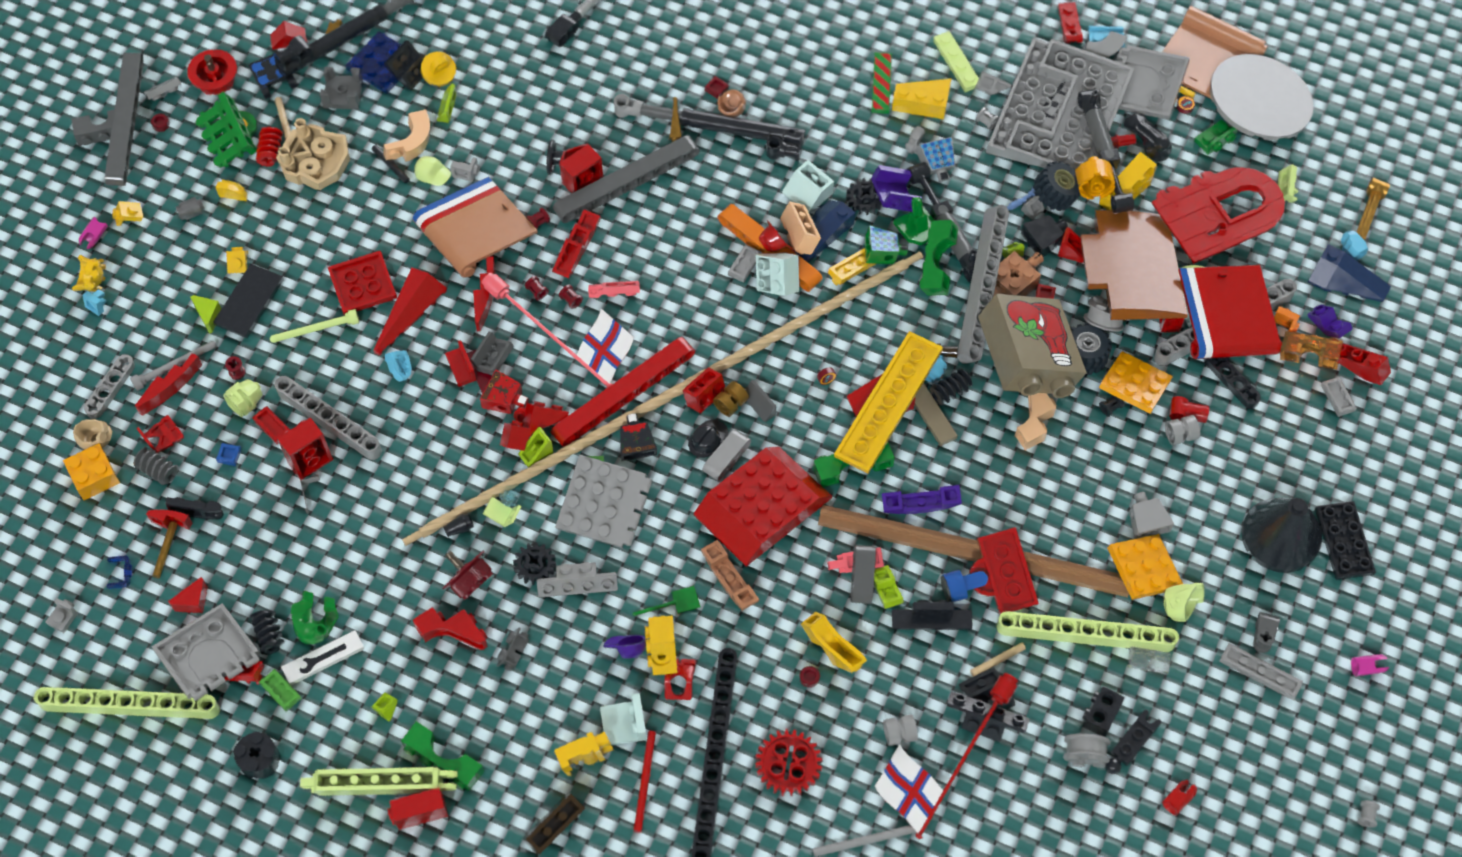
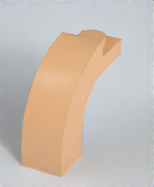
[383,109,430,162]

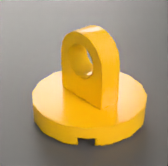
[421,52,456,87]

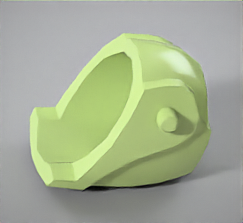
[1164,583,1205,622]

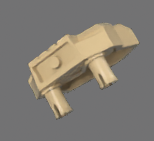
[276,118,350,190]

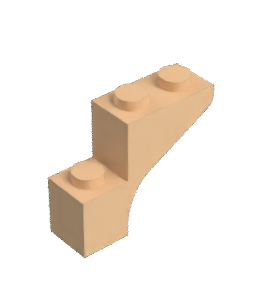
[1015,393,1056,450]

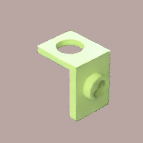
[483,497,521,527]

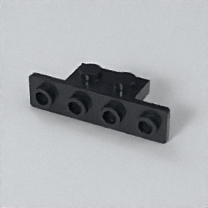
[892,600,973,630]
[947,692,1030,742]

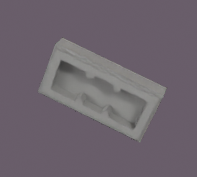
[728,244,762,283]
[1321,377,1357,417]

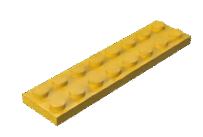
[834,331,943,474]

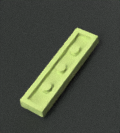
[933,31,979,92]

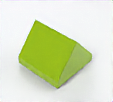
[1002,242,1024,258]

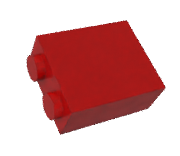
[387,788,448,830]

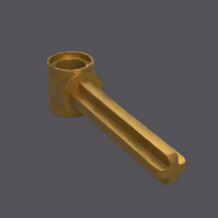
[1356,178,1390,240]

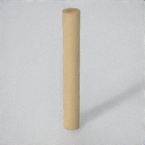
[275,97,291,139]
[970,642,1026,677]

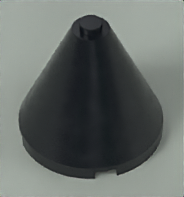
[1241,498,1322,573]

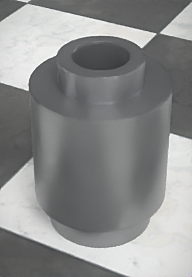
[175,197,205,220]

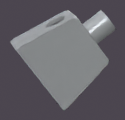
[1129,492,1174,539]

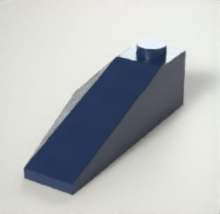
[792,200,855,263]
[1308,244,1391,302]

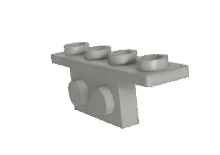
[537,562,618,597]

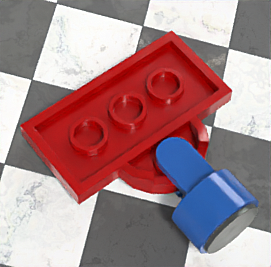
[941,527,1039,615]

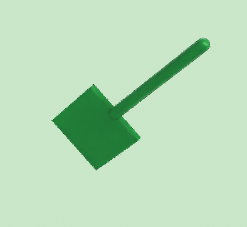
[632,586,701,616]

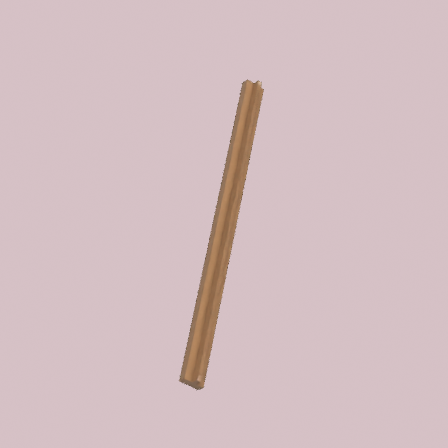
[818,505,1129,597]

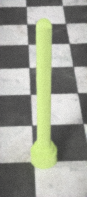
[270,309,359,343]

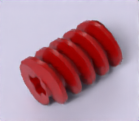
[256,127,283,167]

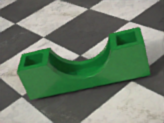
[920,220,959,296]
[813,442,895,488]
[401,721,485,792]

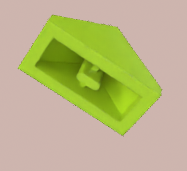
[190,295,222,334]
[518,427,553,468]

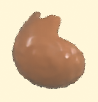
[718,89,746,117]

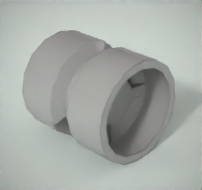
[1165,415,1200,445]
[883,714,918,746]

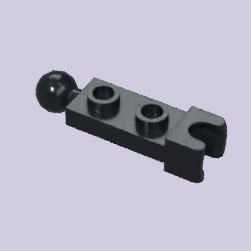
[1105,710,1161,774]

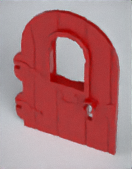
[1151,167,1285,264]

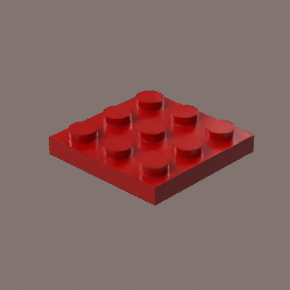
[327,250,397,315]

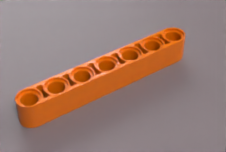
[717,204,823,292]

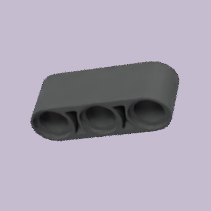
[850,545,876,604]

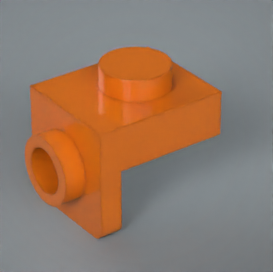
[1274,306,1300,338]

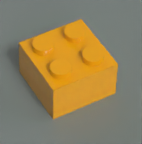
[63,443,120,500]

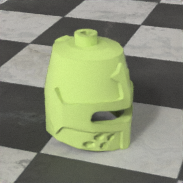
[223,379,263,417]

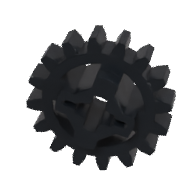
[846,178,882,215]
[513,542,557,585]

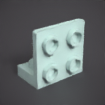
[600,693,647,746]

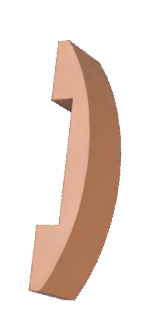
[701,540,759,611]

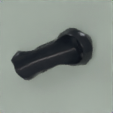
[1123,113,1172,162]

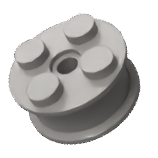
[1083,295,1124,331]
[1063,734,1110,768]

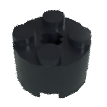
[233,731,280,779]

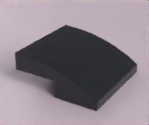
[384,40,425,90]
[959,667,1015,710]

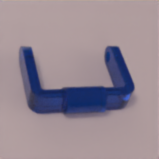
[106,555,132,589]

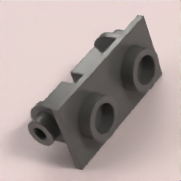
[497,627,529,671]

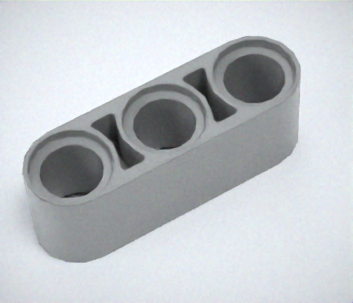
[702,429,751,481]

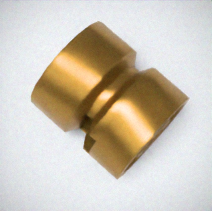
[713,381,749,417]

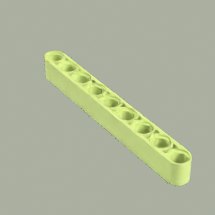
[996,612,1179,652]
[34,687,220,719]

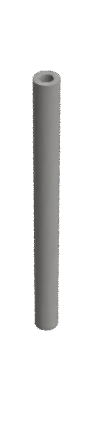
[813,825,916,857]

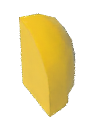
[215,180,248,201]

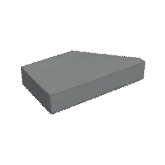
[975,71,1011,95]

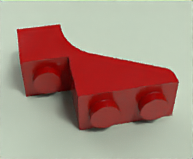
[500,401,569,451]
[412,607,488,650]

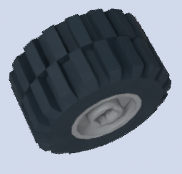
[1071,323,1112,375]

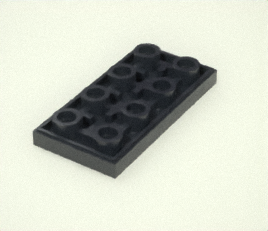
[213,264,284,338]
[1315,501,1376,580]

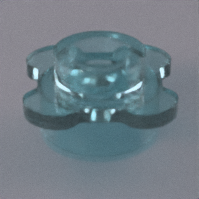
[499,490,518,507]

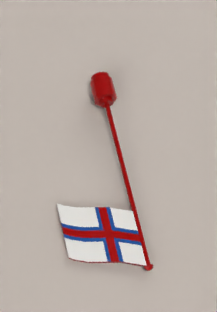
[875,673,1018,839]

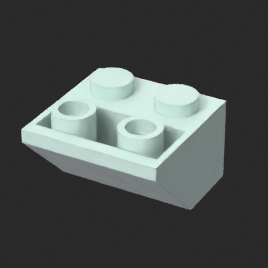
[782,160,834,214]
[756,253,799,296]

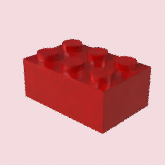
[277,417,333,481]

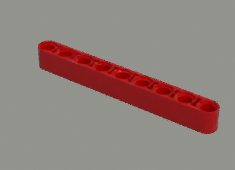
[551,337,695,447]

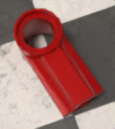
[1169,396,1209,423]

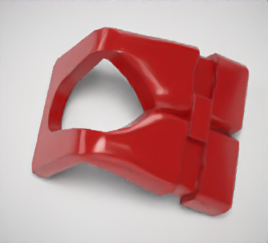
[136,415,184,453]
[664,659,696,700]

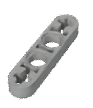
[84,354,135,419]

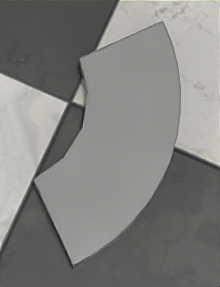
[1084,31,1127,58]

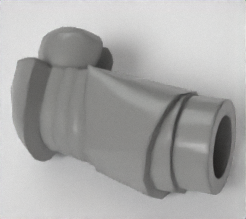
[905,126,925,155]

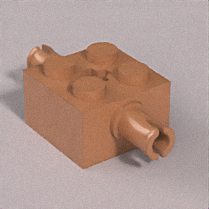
[993,251,1044,297]

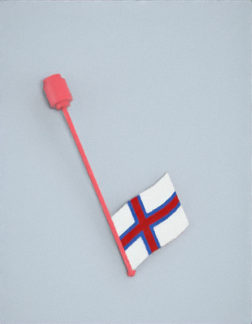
[482,272,634,389]

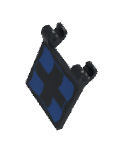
[248,52,298,100]

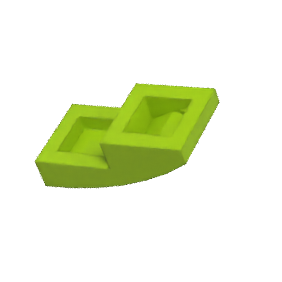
[874,565,903,609]

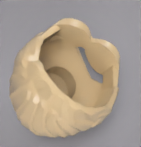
[73,419,112,450]

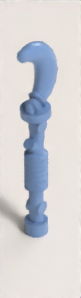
[1007,187,1036,211]

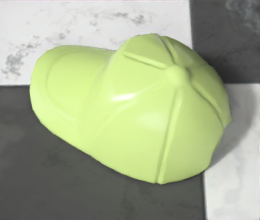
[414,156,451,186]

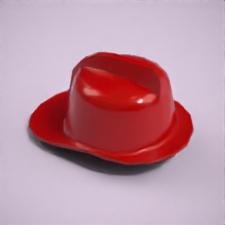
[759,220,795,252]

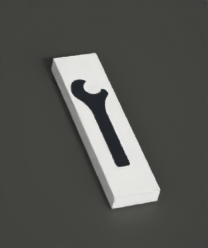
[281,630,364,686]

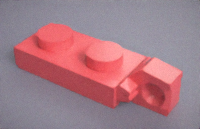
[588,281,640,298]
[827,547,884,573]

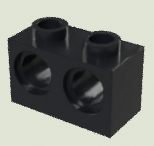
[1082,686,1125,737]

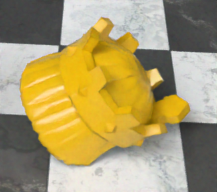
[72,255,106,292]

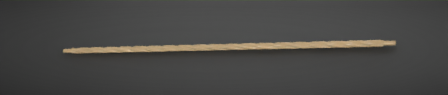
[402,252,923,546]

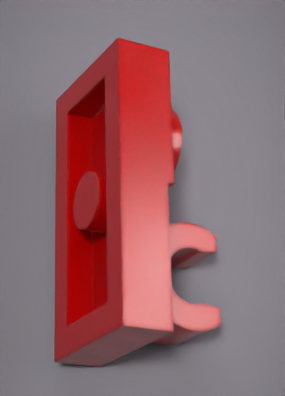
[224,661,264,684]

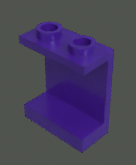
[871,165,922,212]

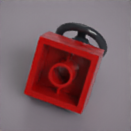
[546,139,603,193]

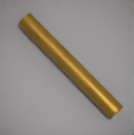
[152,522,178,578]

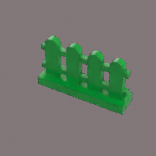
[195,91,257,168]

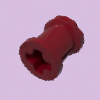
[526,208,550,229]
[524,276,549,301]
[559,285,583,309]
[225,356,246,380]

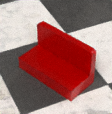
[445,340,476,387]

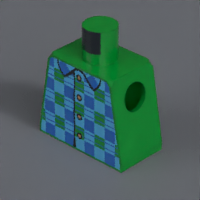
[864,225,908,264]

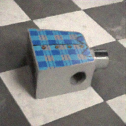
[915,137,955,182]

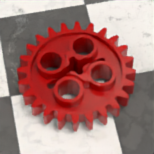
[755,729,823,797]

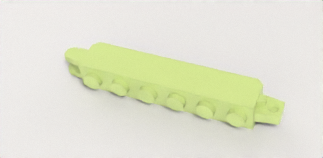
[300,767,457,796]

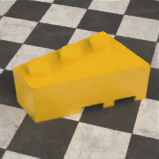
[1099,152,1157,210]

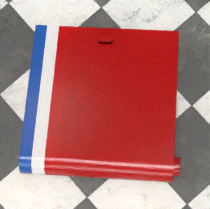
[1178,265,1282,359]

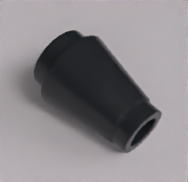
[443,513,474,537]

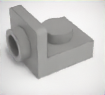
[450,157,480,182]
[46,598,78,633]

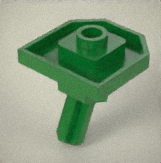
[893,197,935,245]

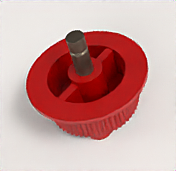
[187,49,237,95]

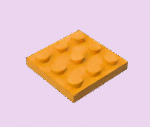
[1099,351,1173,414]
[1107,534,1183,600]

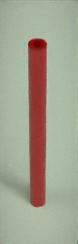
[633,731,656,833]

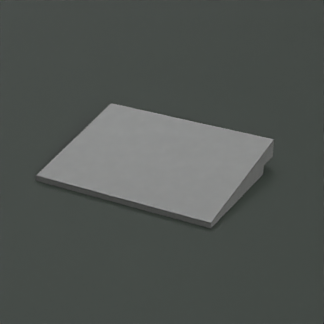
[986,37,1134,169]

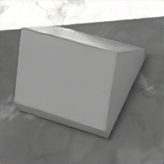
[1021,195,1045,219]

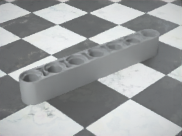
[274,376,382,460]

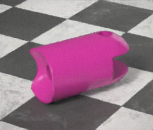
[78,217,108,249]
[1351,654,1389,676]

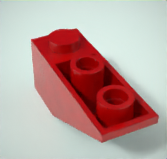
[1328,342,1391,385]

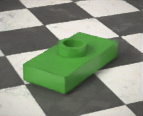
[259,669,302,712]

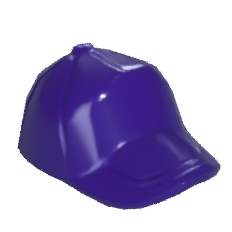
[603,635,646,659]

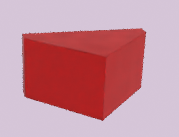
[270,21,307,50]
[1058,227,1084,263]
[168,577,208,613]

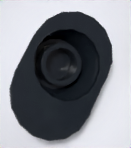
[688,420,729,458]

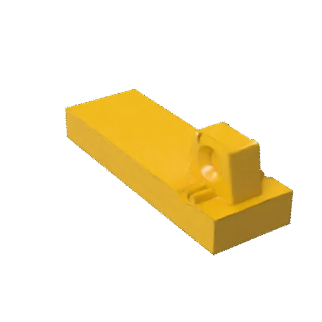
[828,248,875,286]

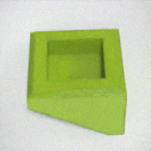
[371,692,398,722]

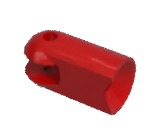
[1162,780,1197,816]

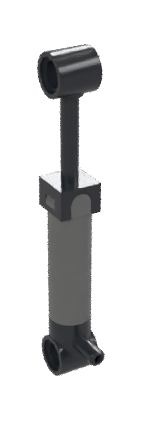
[1078,89,1134,213]
[907,162,977,284]

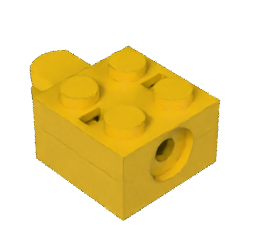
[645,616,677,675]

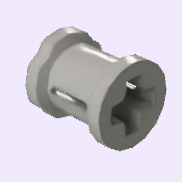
[975,107,999,130]
[1357,800,1380,828]

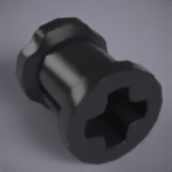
[1099,395,1125,417]

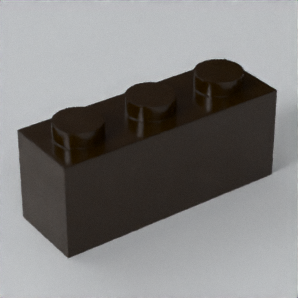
[522,793,585,854]

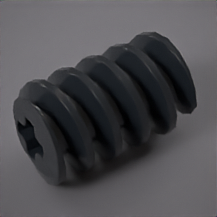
[930,369,973,407]
[250,610,284,655]

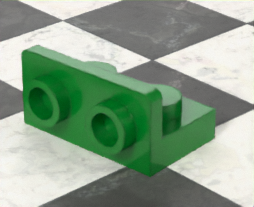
[1194,120,1237,155]

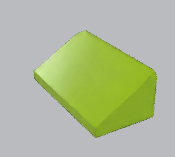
[436,84,457,123]

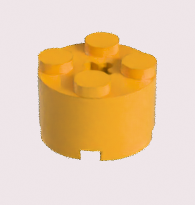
[1075,156,1115,199]

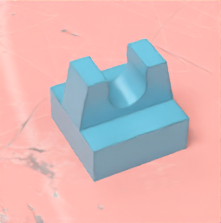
[82,289,106,316]

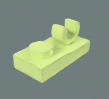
[1278,164,1298,203]

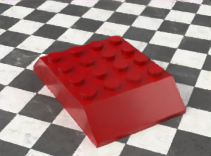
[693,447,832,567]

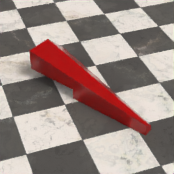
[373,268,447,355]

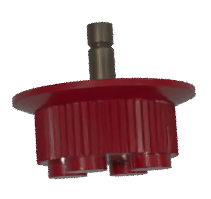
[442,550,493,600]

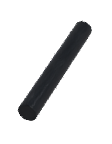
[371,145,410,184]

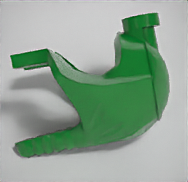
[291,591,339,645]

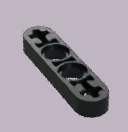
[1204,357,1261,408]

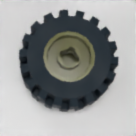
[1033,161,1081,211]

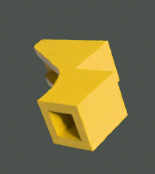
[801,612,867,673]

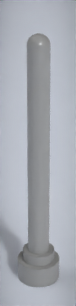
[130,341,217,391]

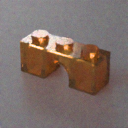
[1280,331,1343,370]

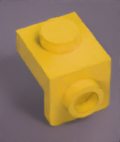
[112,201,143,226]
[226,247,248,273]

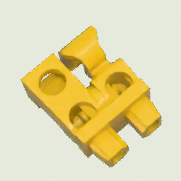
[554,731,613,776]

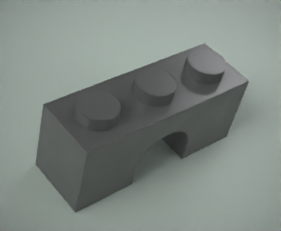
[71,110,114,146]

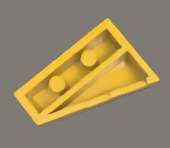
[892,79,951,120]

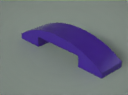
[882,485,962,514]

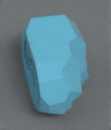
[1341,231,1368,261]
[385,350,412,382]

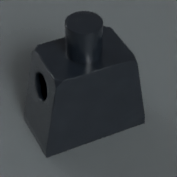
[1021,215,1068,257]

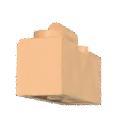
[780,201,821,255]

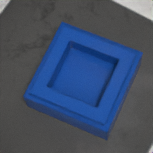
[216,443,242,466]

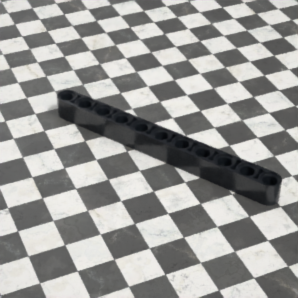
[691,648,737,857]

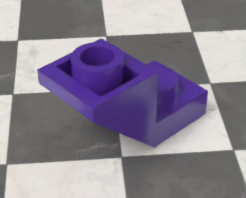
[1307,305,1353,339]

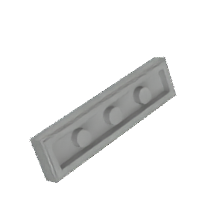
[1219,643,1303,701]

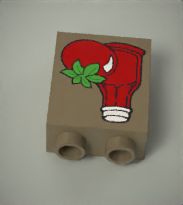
[978,294,1087,398]

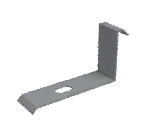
[300,473,320,514]

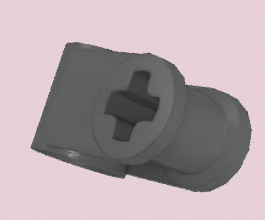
[1253,612,1280,653]

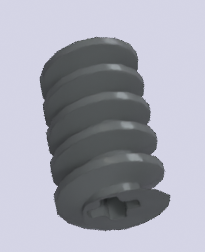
[133,447,179,485]

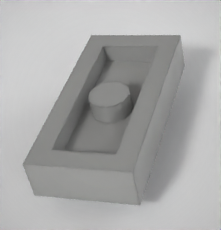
[144,77,181,101]

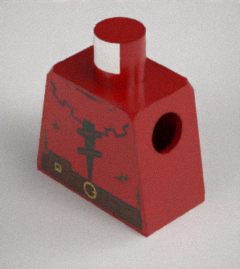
[480,370,529,414]

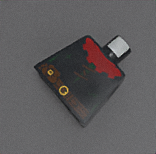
[620,414,657,461]

